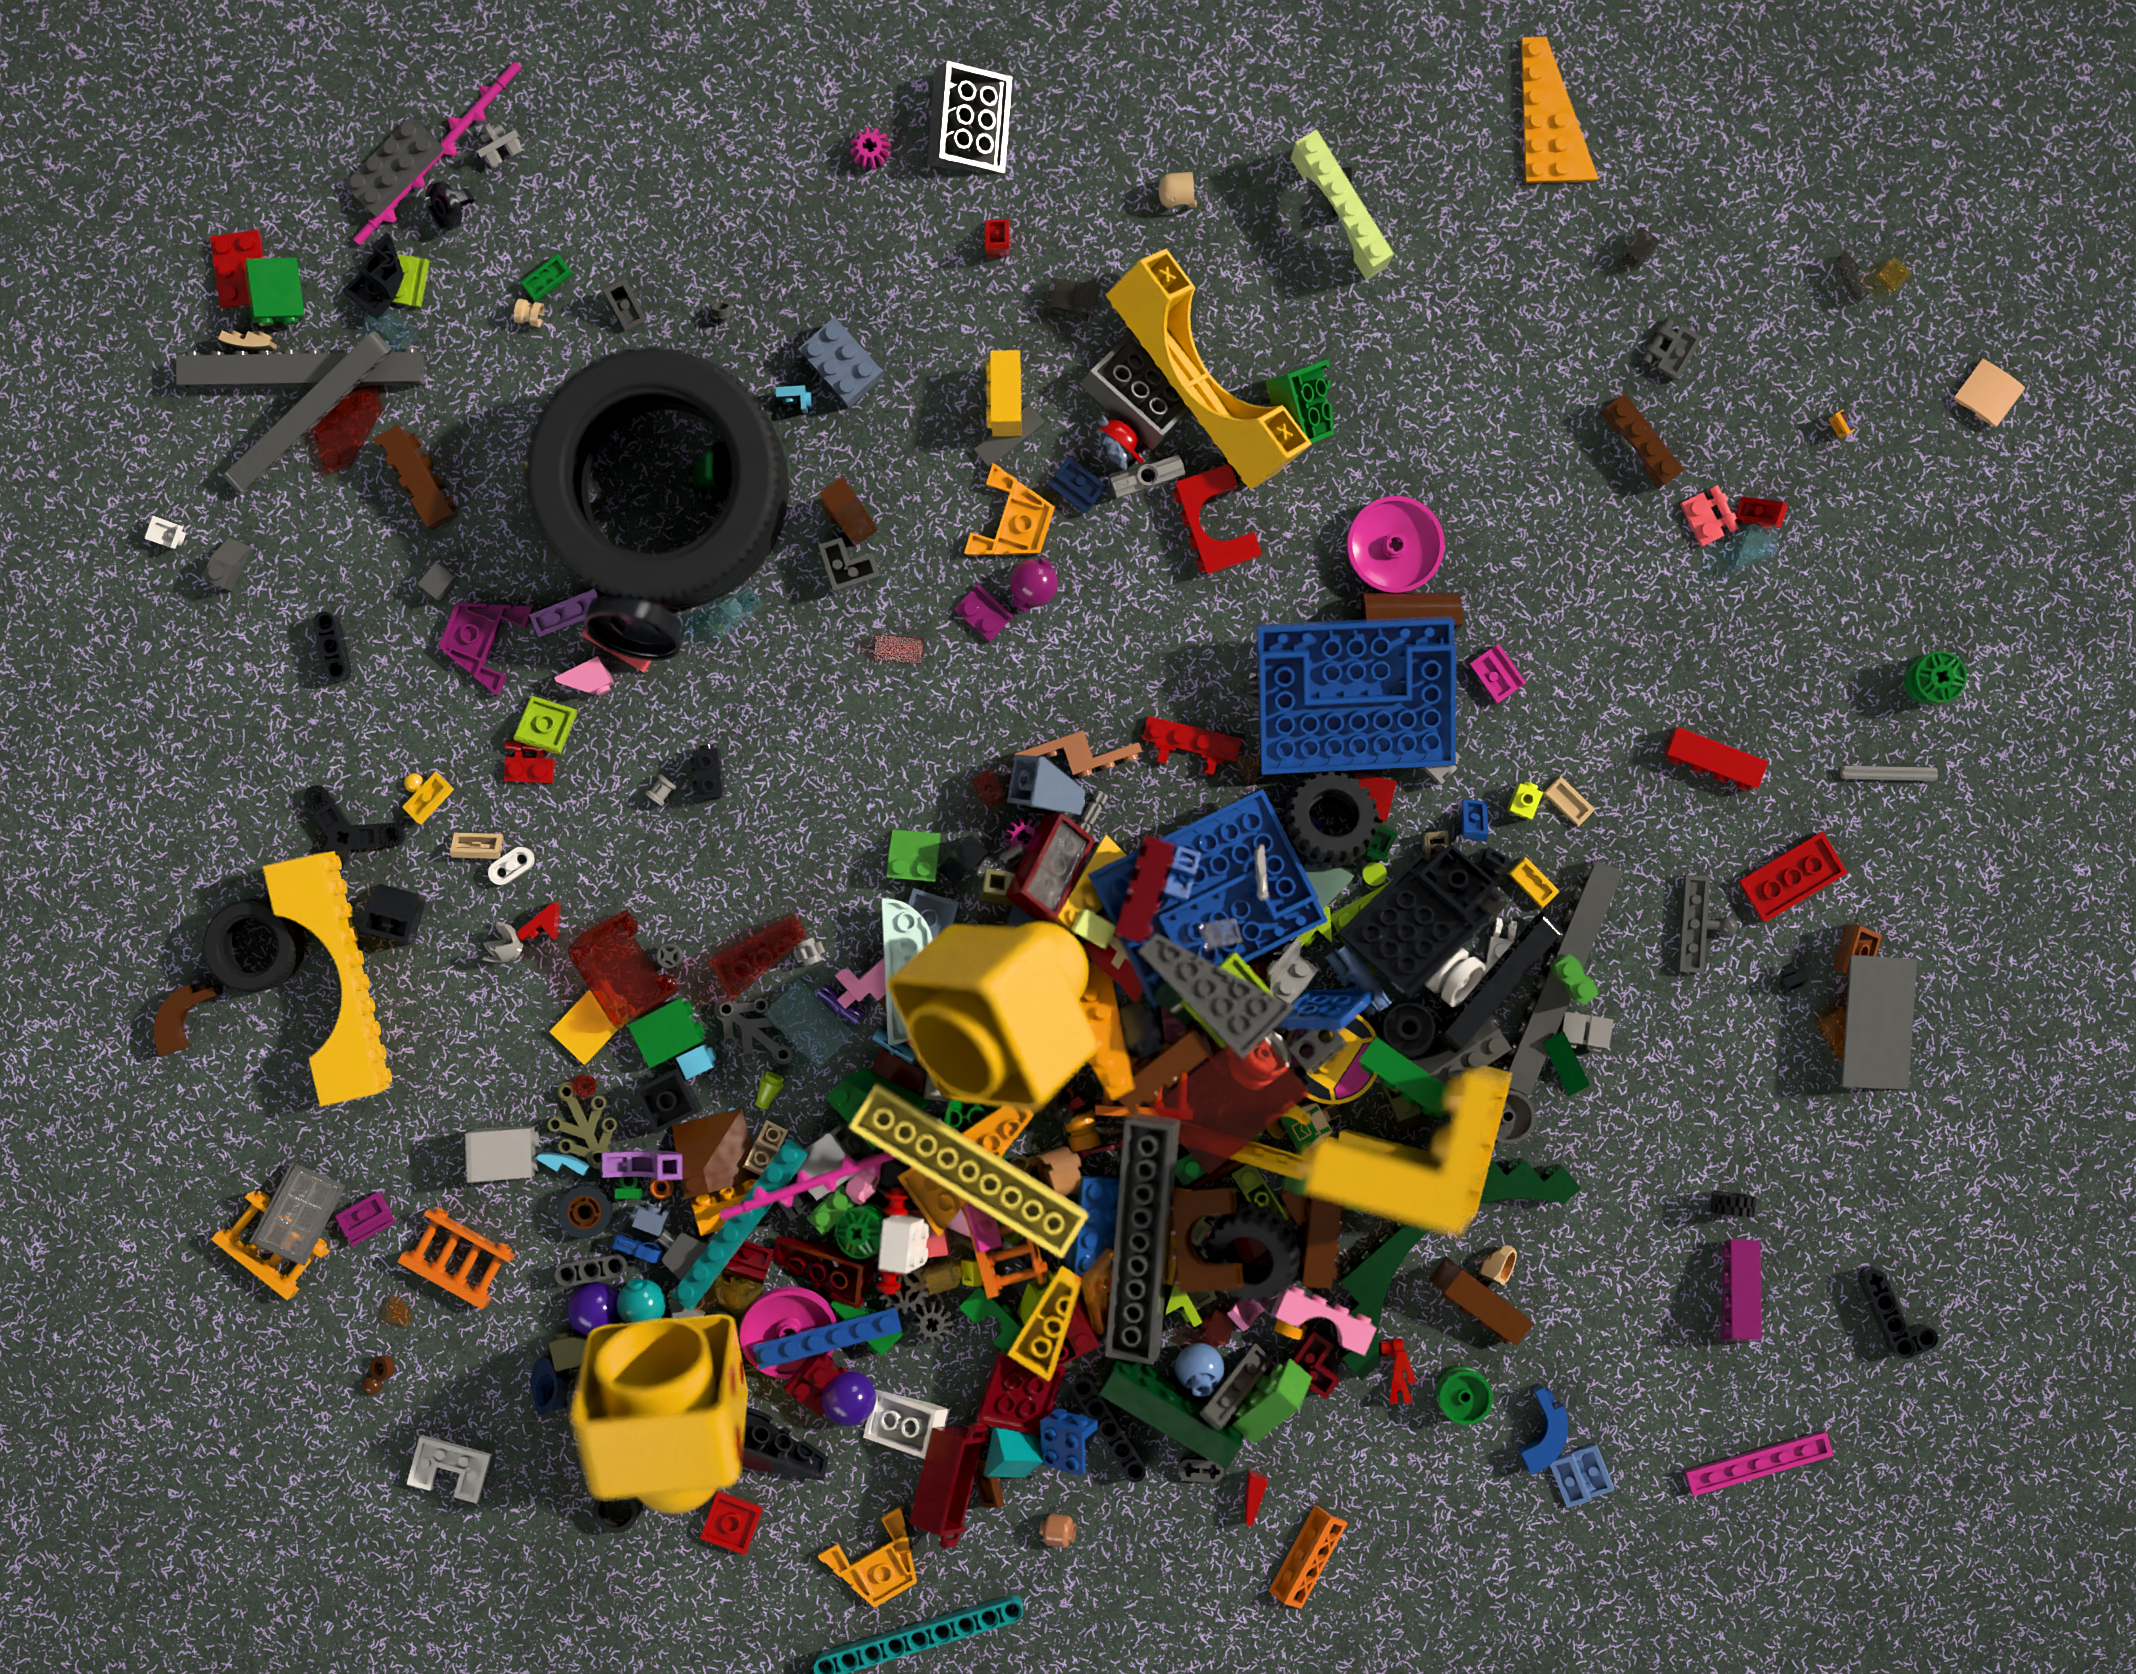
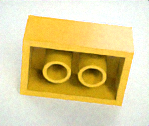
[986,350,1022,436]

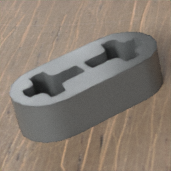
[1177,1457,1224,1483]

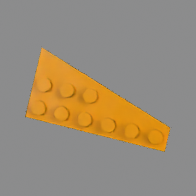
[1079,961,1134,1100]
[897,1106,1033,1237]

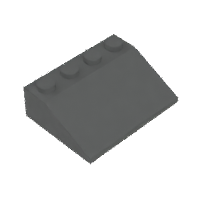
[927,61,1012,173]
[1081,332,1190,450]

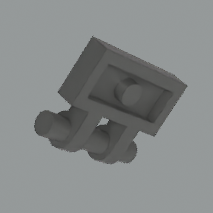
[1641,318,1703,380]

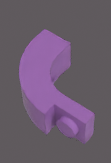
[601,1150,682,1180]

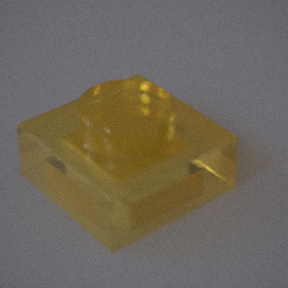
[1875,257,1912,293]

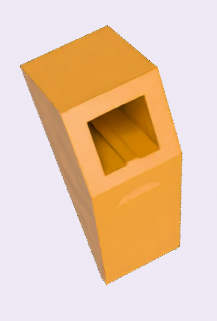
[690,1179,758,1236]

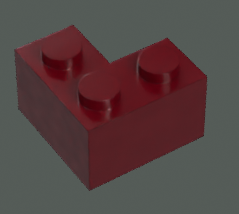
[1288,1327,1340,1399]

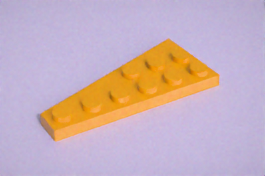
[1521,37,1599,183]

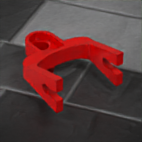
[1380,1338,1416,1404]

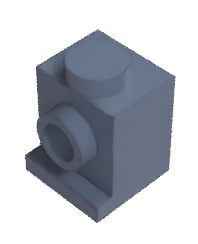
[631,1203,671,1236]

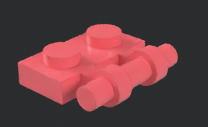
[1680,485,1739,547]

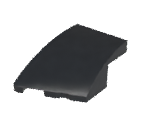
[342,232,404,320]

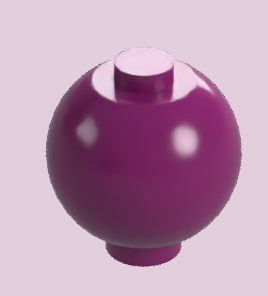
[1010,557,1058,612]

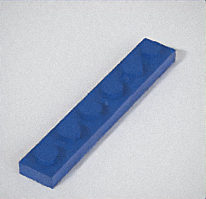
[753,1306,902,1370]

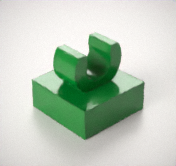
[615,1176,643,1199]

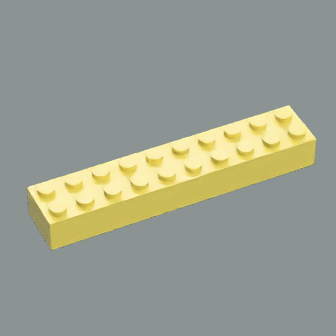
[849,1082,1088,1258]

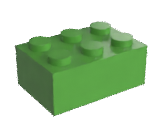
[1232,1359,1312,1444]

